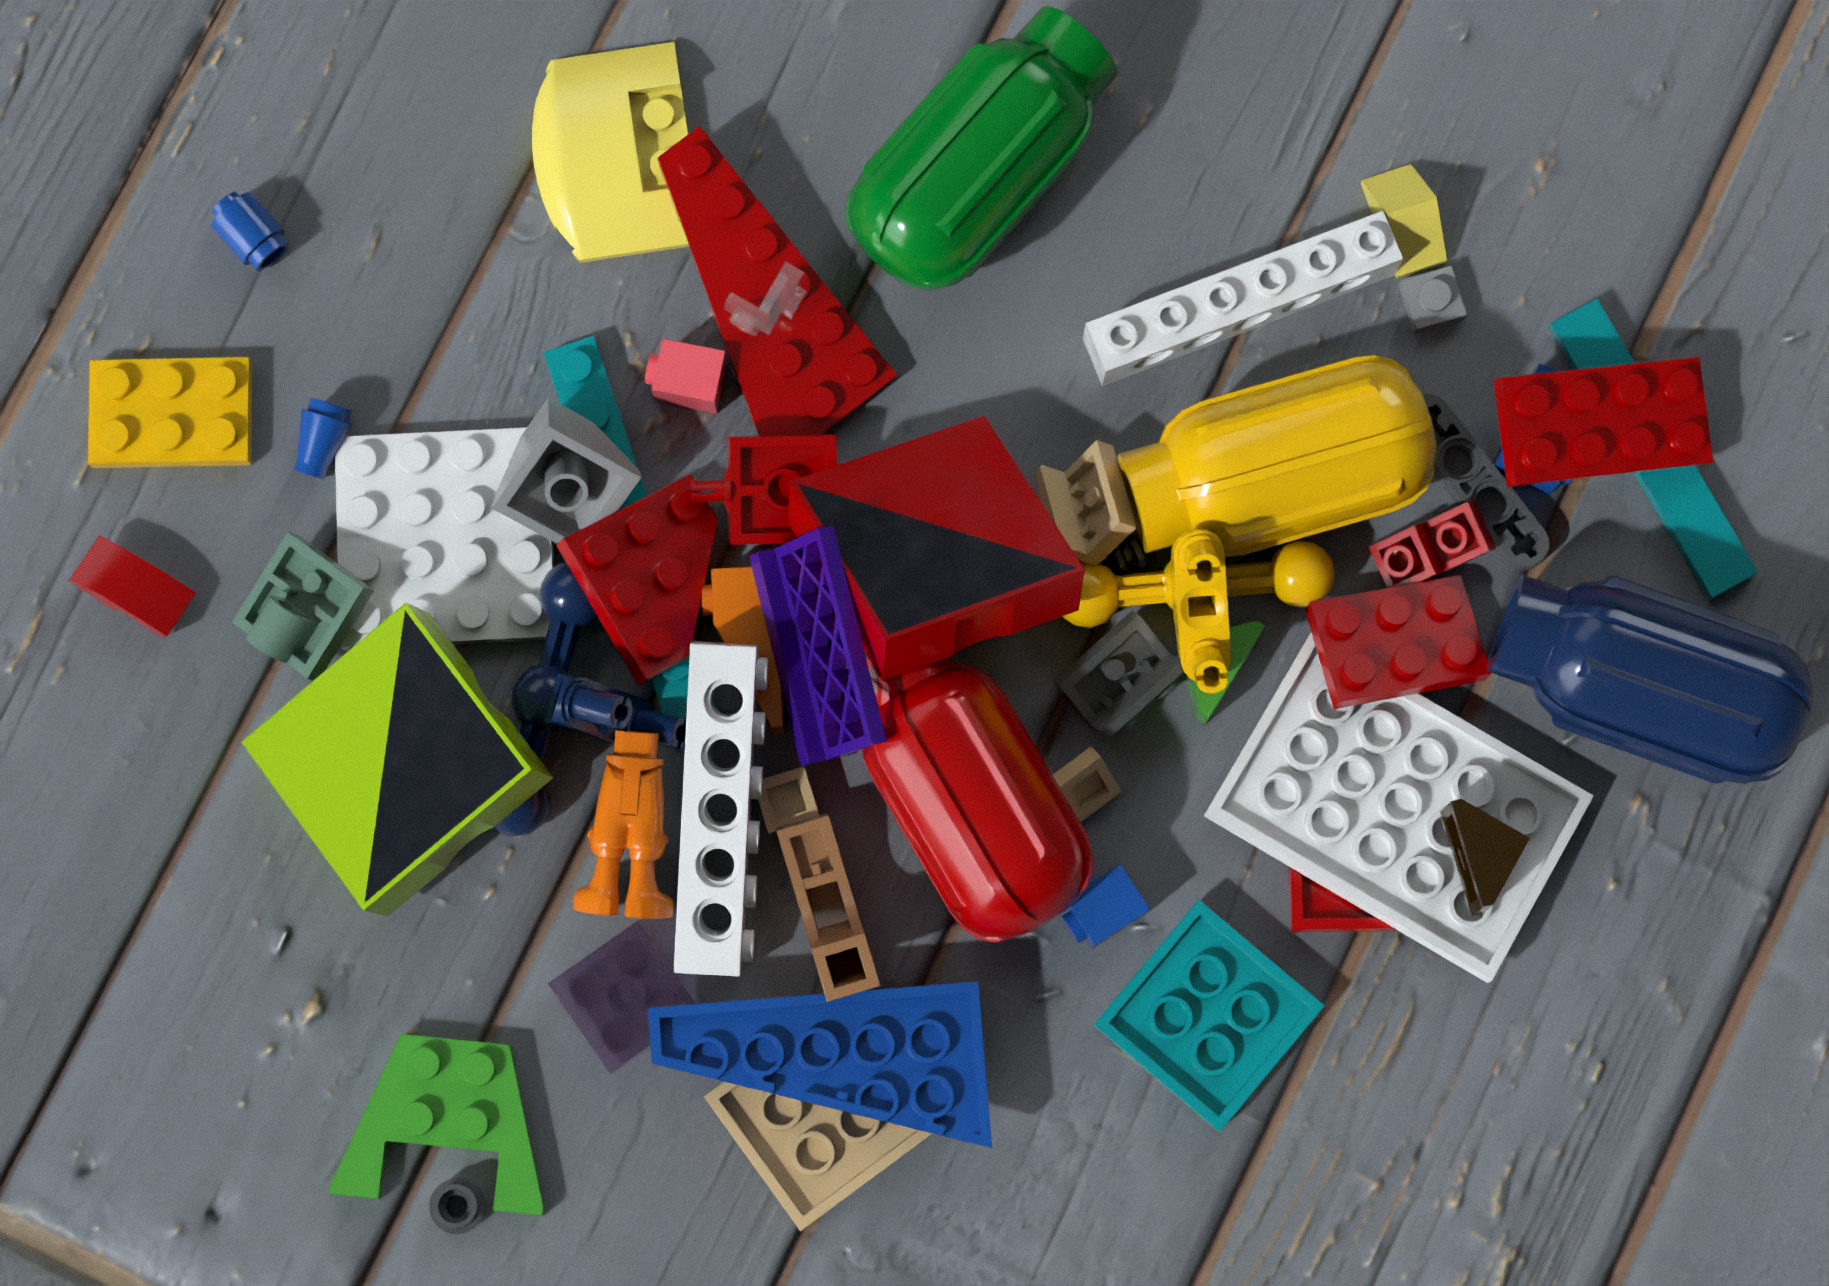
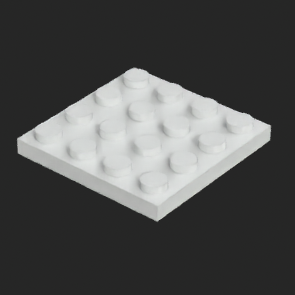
[335,427,554,650]

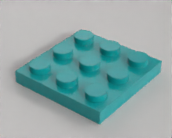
[1093,899,1325,1132]

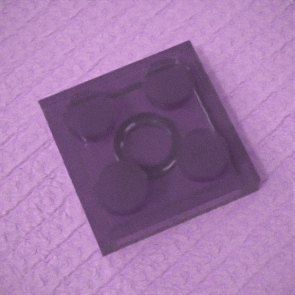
[548,921,696,1074]

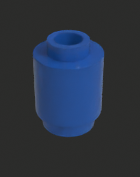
[211,191,289,271]

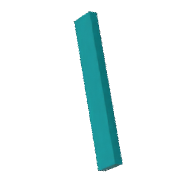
[1548,298,1758,601]

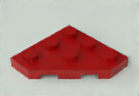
[556,474,718,685]

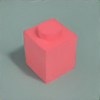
[645,339,728,414]

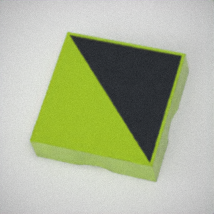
[241,602,553,916]

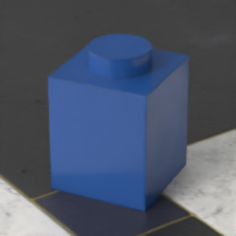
[1061,864,1150,949]

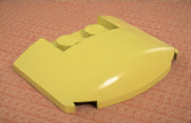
[532,42,689,263]

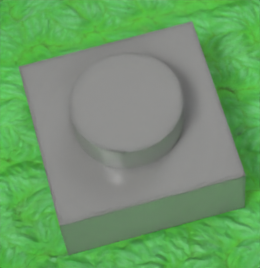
[1398,266,1467,334]

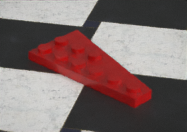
[657,126,897,435]

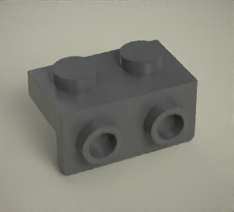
[1053,611,1184,739]

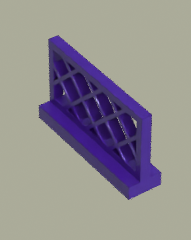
[749,525,887,766]

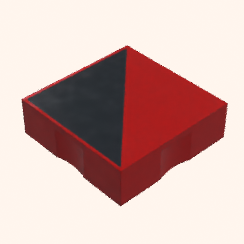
[788,415,1085,681]

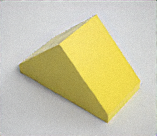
[1360,164,1447,279]

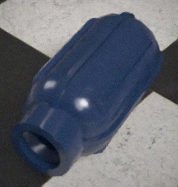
[1487,575,1813,784]

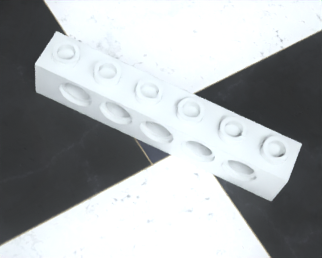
[1083,211,1403,386]
[674,641,769,976]

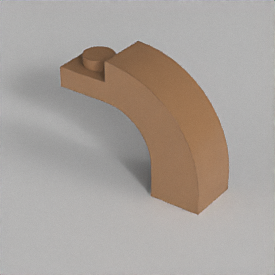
[776,812,880,1002]

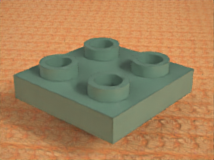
[232,532,374,680]

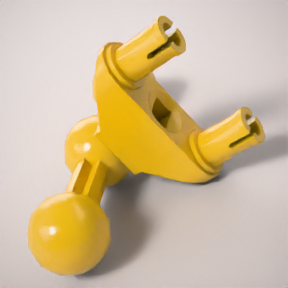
[1062,529,1335,694]

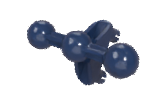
[494,562,686,836]

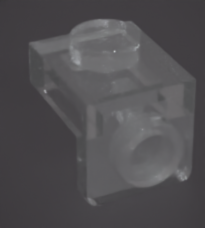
[724,261,807,336]

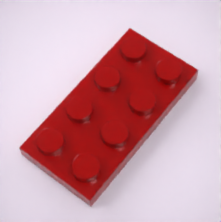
[1493,357,1714,487]

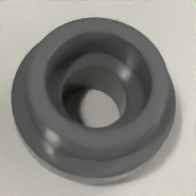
[429,1178,485,1234]

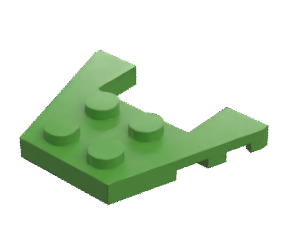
[329,1034,545,1215]

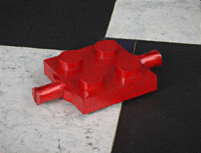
[691,434,838,545]

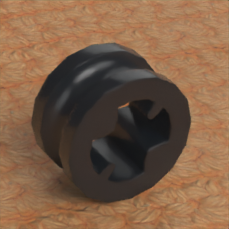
[1108,533,1147,575]

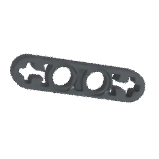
[1422,394,1549,571]

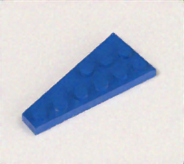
[648,981,992,1148]

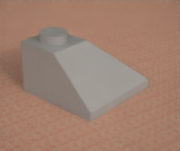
[492,397,641,544]

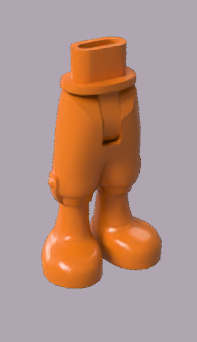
[572,730,675,919]

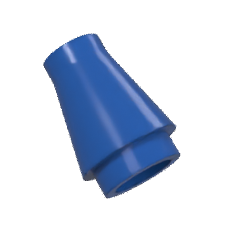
[294,397,353,480]

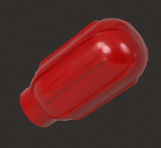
[862,656,1095,943]

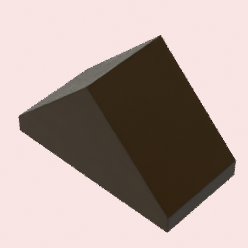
[1440,799,1530,916]

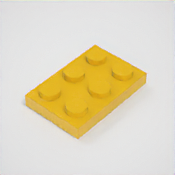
[88,357,253,468]

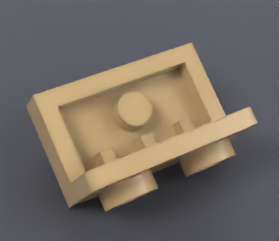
[1034,440,1137,565]

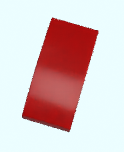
[1369,500,1497,588]
[68,535,196,638]

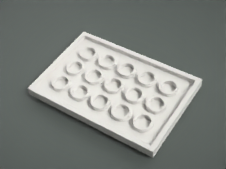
[1204,633,1594,983]

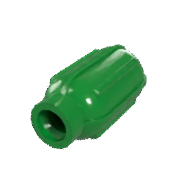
[844,6,1117,291]

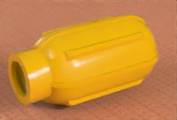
[1117,355,1437,557]

